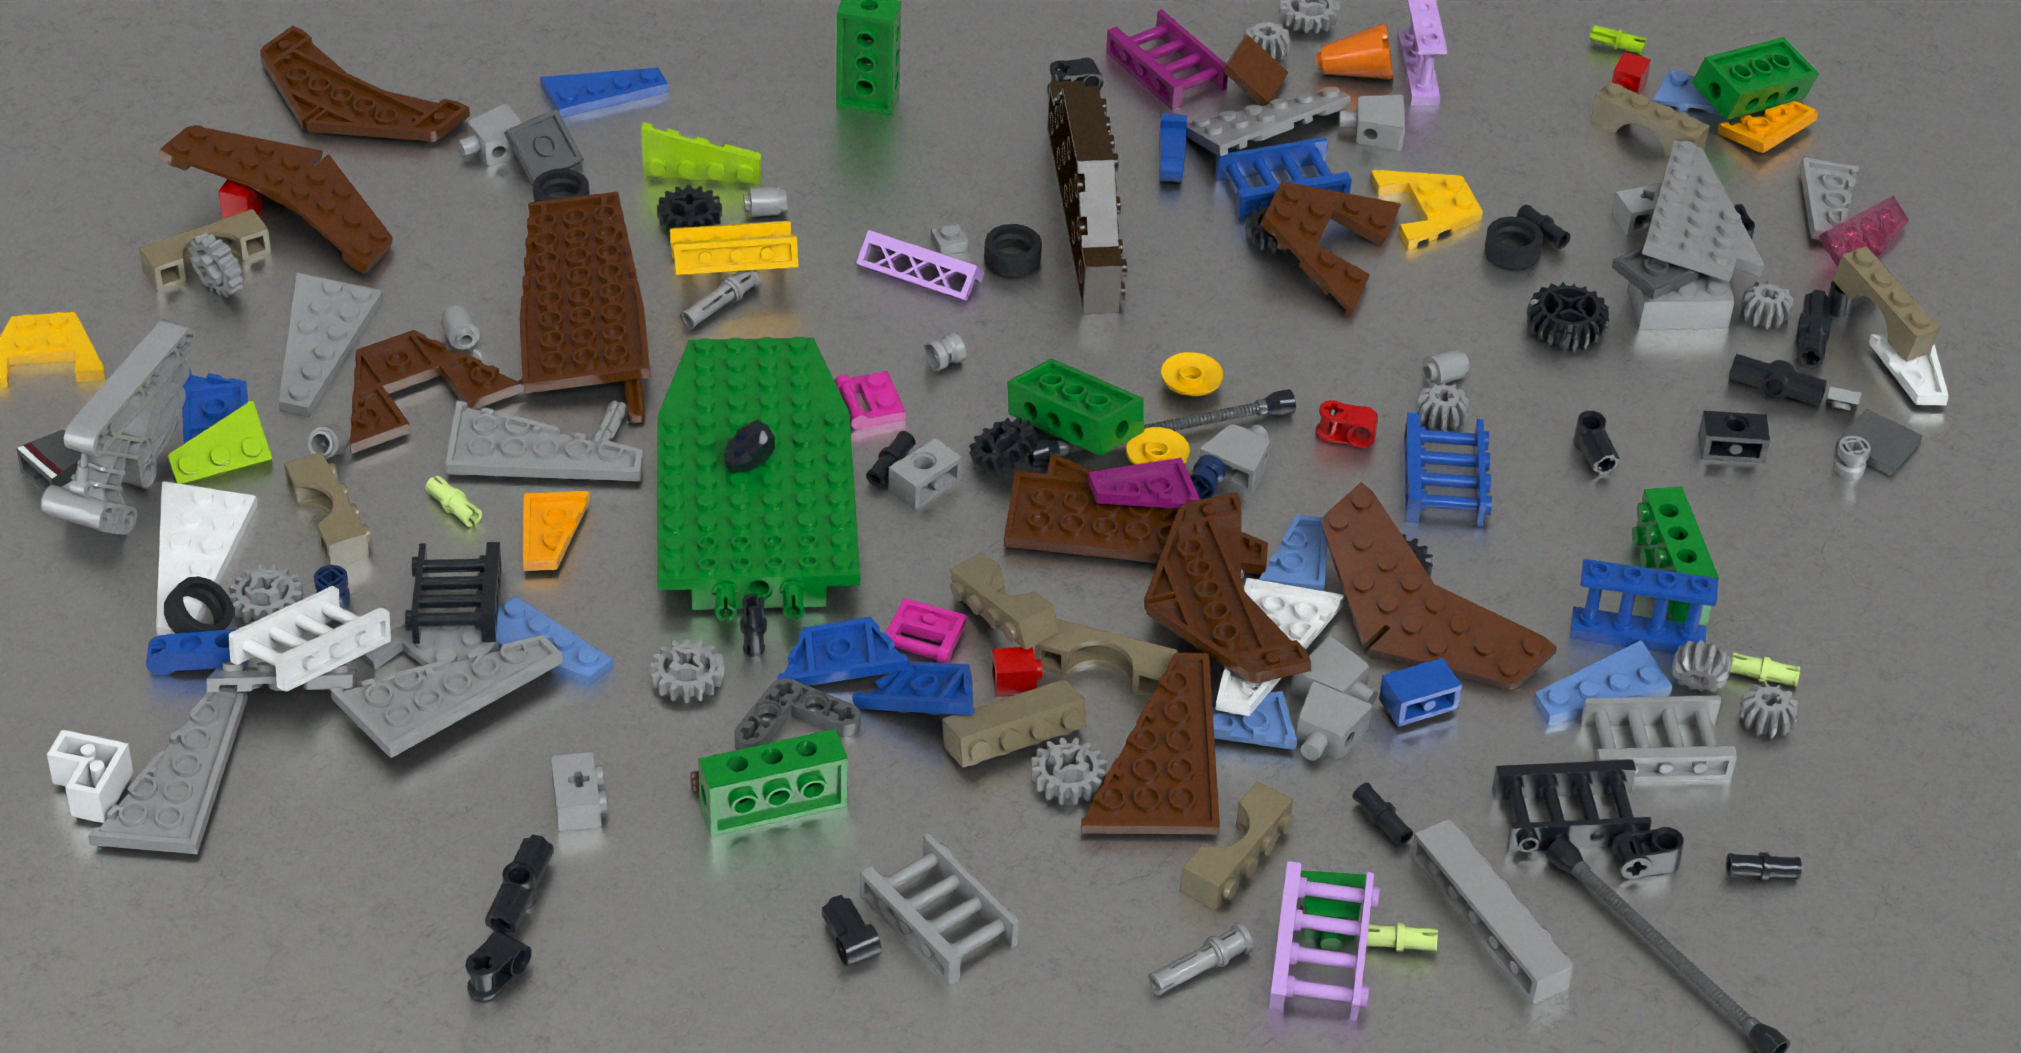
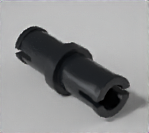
[1517,204,1571,249]
[866,431,916,487]
[740,593,767,657]
[1352,782,1414,847]
[1726,852,1802,881]

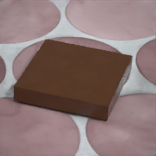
[1222,34,1288,106]

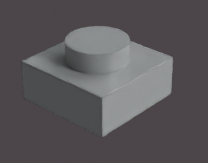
[931,223,969,255]
[1826,386,1861,411]

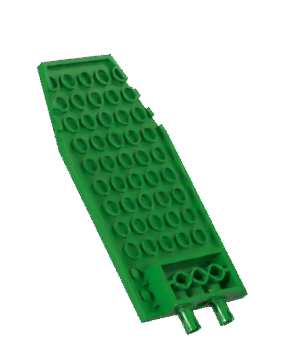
[657,337,860,621]

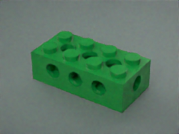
[836,0,901,115]
[1691,37,1819,120]
[1007,358,1144,456]
[1632,486,1719,625]
[698,729,848,837]

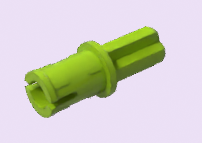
[1590,25,1647,55]

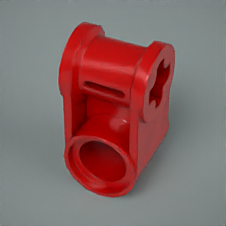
[1315,400,1378,448]

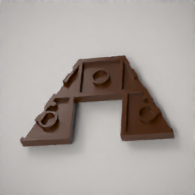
[1260,181,1401,318]
[349,330,524,454]

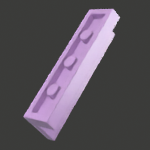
[856,230,985,302]

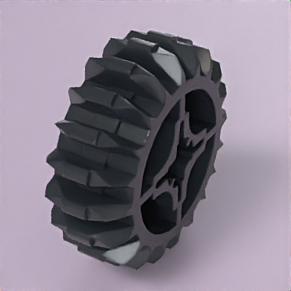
[1526,282,1610,352]

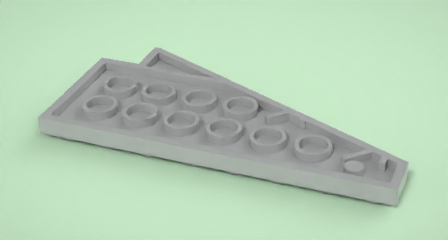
[1642,140,1765,282]

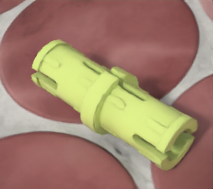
[425,475,482,527]
[1730,652,1801,688]
[1366,923,1438,952]

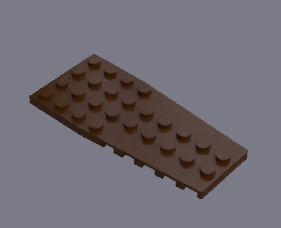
[520,192,651,393]

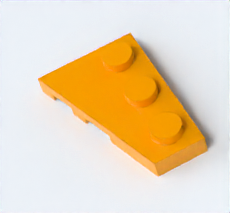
[1717,101,1818,153]
[523,491,590,571]

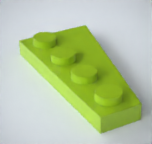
[641,122,762,184]

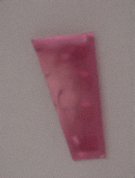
[1818,195,1909,268]

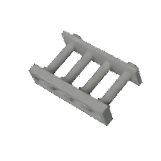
[1580,695,1737,782]
[860,833,1019,986]

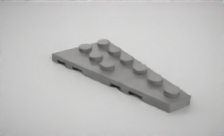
[1186,87,1351,157]
[278,272,383,417]
[445,400,643,481]
[330,635,563,758]
[88,687,248,854]

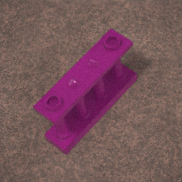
[1106,9,1228,111]

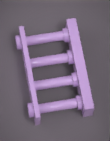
[1397,0,1447,105]
[1268,861,1380,1021]

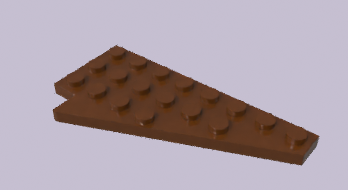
[1004,454,1268,574]

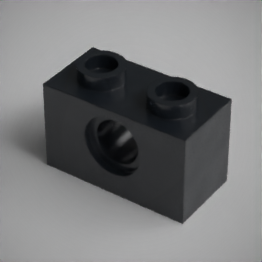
[1698,410,1770,463]

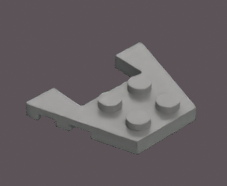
[359,608,499,670]

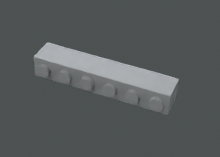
[1411,818,1574,1005]

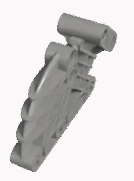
[41,319,196,535]

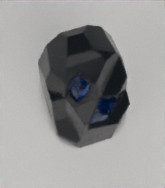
[724,420,775,473]

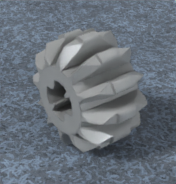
[1243,20,1290,62]
[1740,281,1794,330]
[1415,381,1470,432]
[1672,640,1731,693]
[1739,682,1798,740]

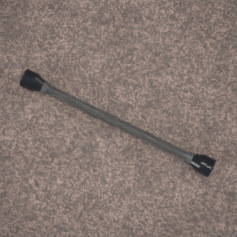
[1027,389,1296,467]
[1546,837,1790,1053]

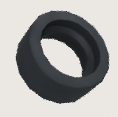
[533,168,590,202]
[1484,216,1543,269]
[984,224,1042,277]
[164,576,233,634]

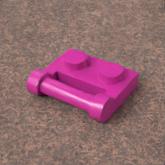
[834,371,906,429]
[886,598,967,663]

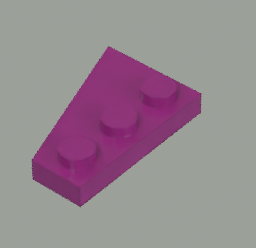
[1088,457,1200,509]

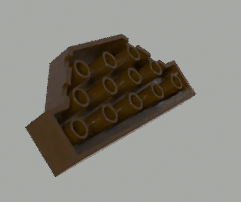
[1047,81,1127,314]

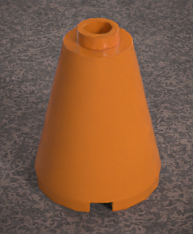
[1316,23,1393,80]

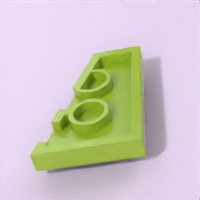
[167,399,273,485]

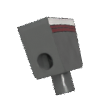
[16,430,81,492]

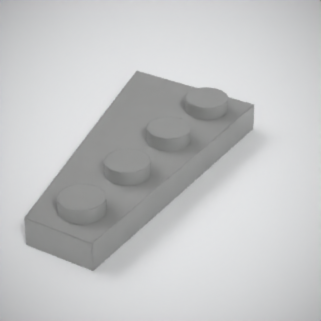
[1799,157,1859,244]
[207,661,357,692]

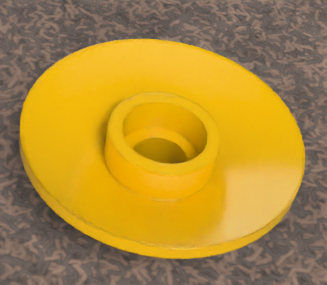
[1161,352,1223,396]
[1126,427,1190,465]

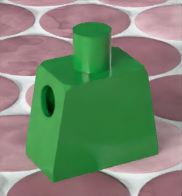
[1296,870,1366,952]

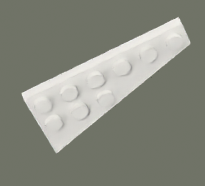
[156,481,257,636]
[1215,578,1345,716]

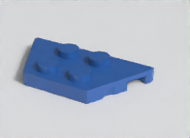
[182,369,248,444]
[777,617,910,686]
[852,661,974,715]

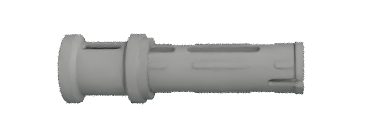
[680,270,761,329]
[1148,922,1254,995]

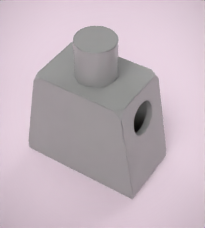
[1339,95,1405,151]
[457,103,523,166]
[1199,424,1271,495]
[1290,636,1378,705]
[1296,681,1373,761]

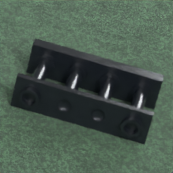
[405,542,502,644]
[1492,759,1652,852]

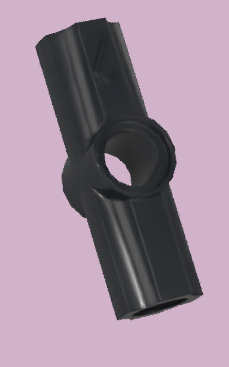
[1796,290,1832,369]
[1729,354,1827,407]
[485,834,554,935]

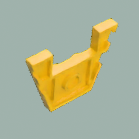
[1370,170,1483,250]
[0,312,106,388]

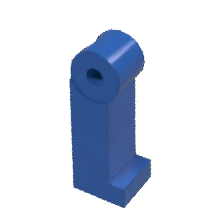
[1159,113,1187,183]
[146,629,249,675]

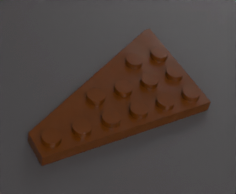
[1081,653,1220,835]

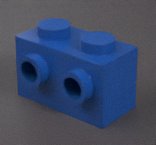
[1379,658,1462,727]

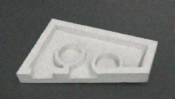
[1869,334,1949,406]

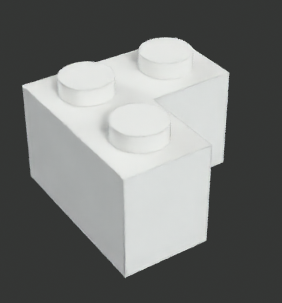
[47,730,134,823]

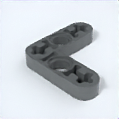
[734,678,861,750]

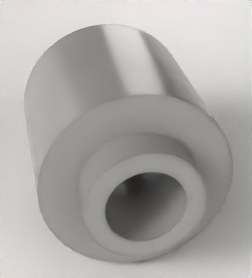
[743,186,787,218]
[441,305,480,349]
[1421,349,1469,385]
[307,424,349,459]

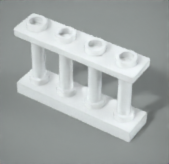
[229,586,391,692]

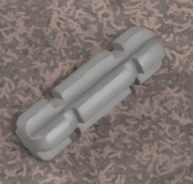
[591,400,626,443]

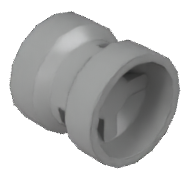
[924,332,967,372]
[1833,436,1871,480]

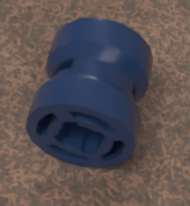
[1189,455,1226,500]
[314,565,351,609]

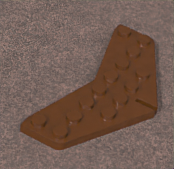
[260,25,470,142]
[158,125,393,275]
[1322,482,1557,690]
[1144,492,1311,683]

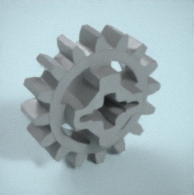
[1279,0,1340,33]
[188,232,244,298]
[229,564,304,624]
[649,638,724,703]
[1031,738,1107,805]

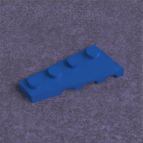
[540,68,669,118]

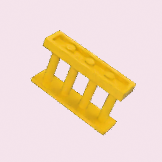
[670,221,798,275]

